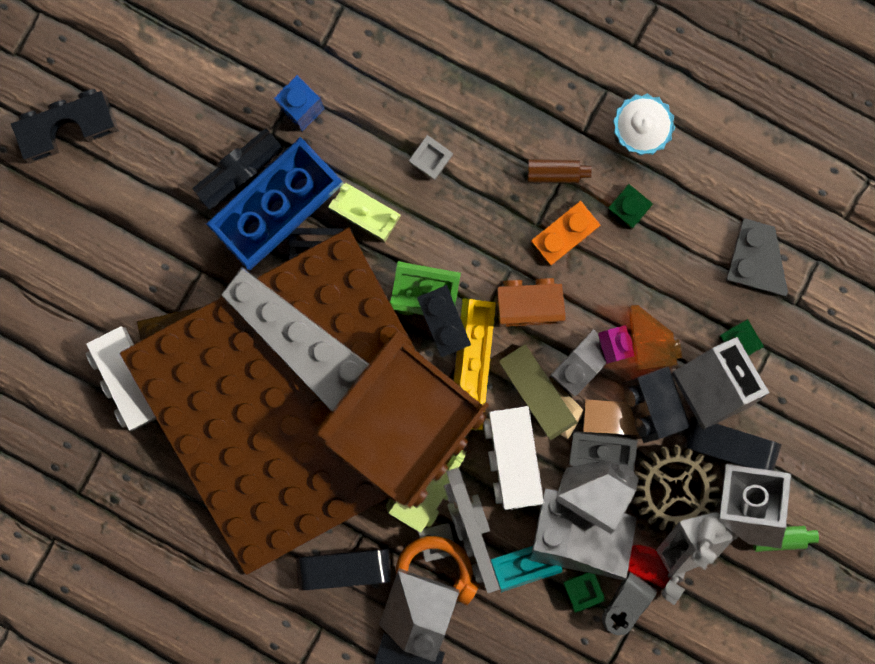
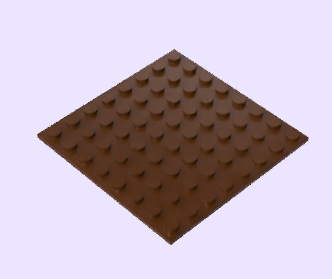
[119,227,471,575]

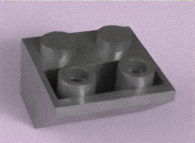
[671,337,769,430]

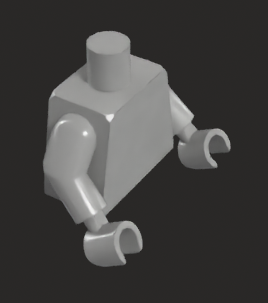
[657,512,738,605]

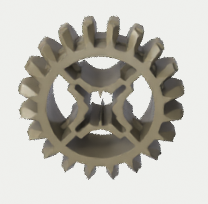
[633,445,720,531]

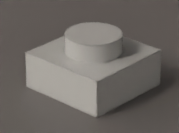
[409,135,453,180]
[418,523,454,562]

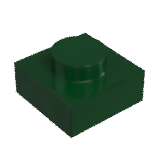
[608,184,653,229]
[719,319,764,356]
[563,572,605,613]

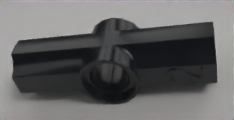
[192,128,284,210]

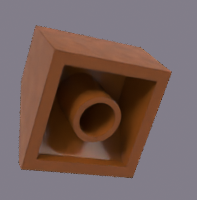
[497,278,566,327]

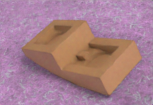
[583,400,639,435]

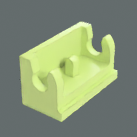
[328,183,401,243]

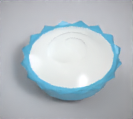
[613,93,675,156]

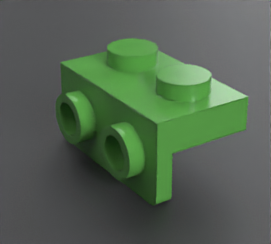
[390,262,461,315]

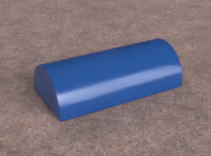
[206,137,344,271]

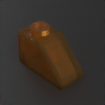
[628,305,682,370]

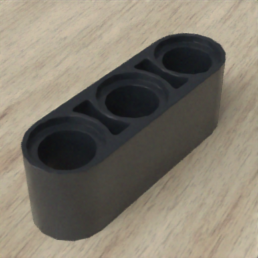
[683,417,782,471]
[296,549,392,591]

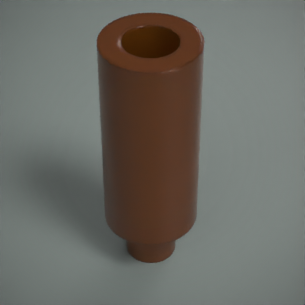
[528,159,592,183]

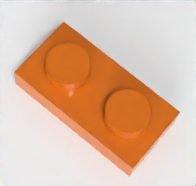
[531,201,601,266]

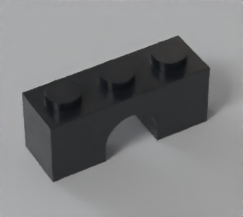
[11,89,119,163]

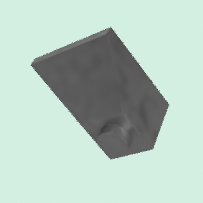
[556,460,639,535]
[379,568,460,662]

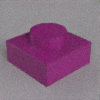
[598,325,635,364]

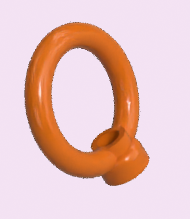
[396,536,479,606]

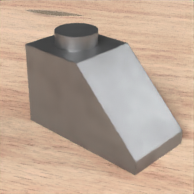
[550,329,606,397]

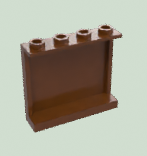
[312,331,489,510]

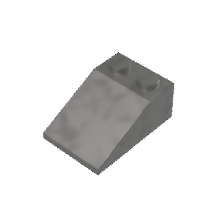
[530,489,637,580]

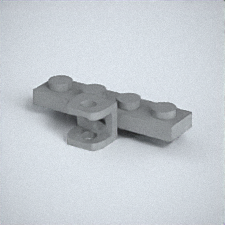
[444,467,500,593]

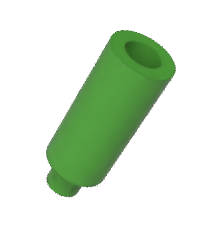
[753,526,819,552]

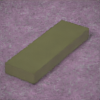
[499,344,577,441]

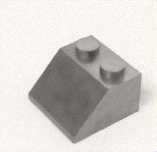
[719,464,791,549]

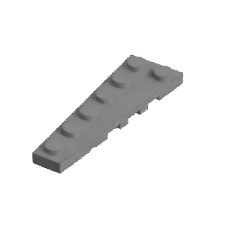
[222,268,368,411]

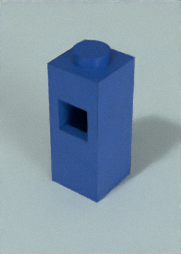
[274,75,325,132]

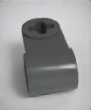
[602,572,657,635]

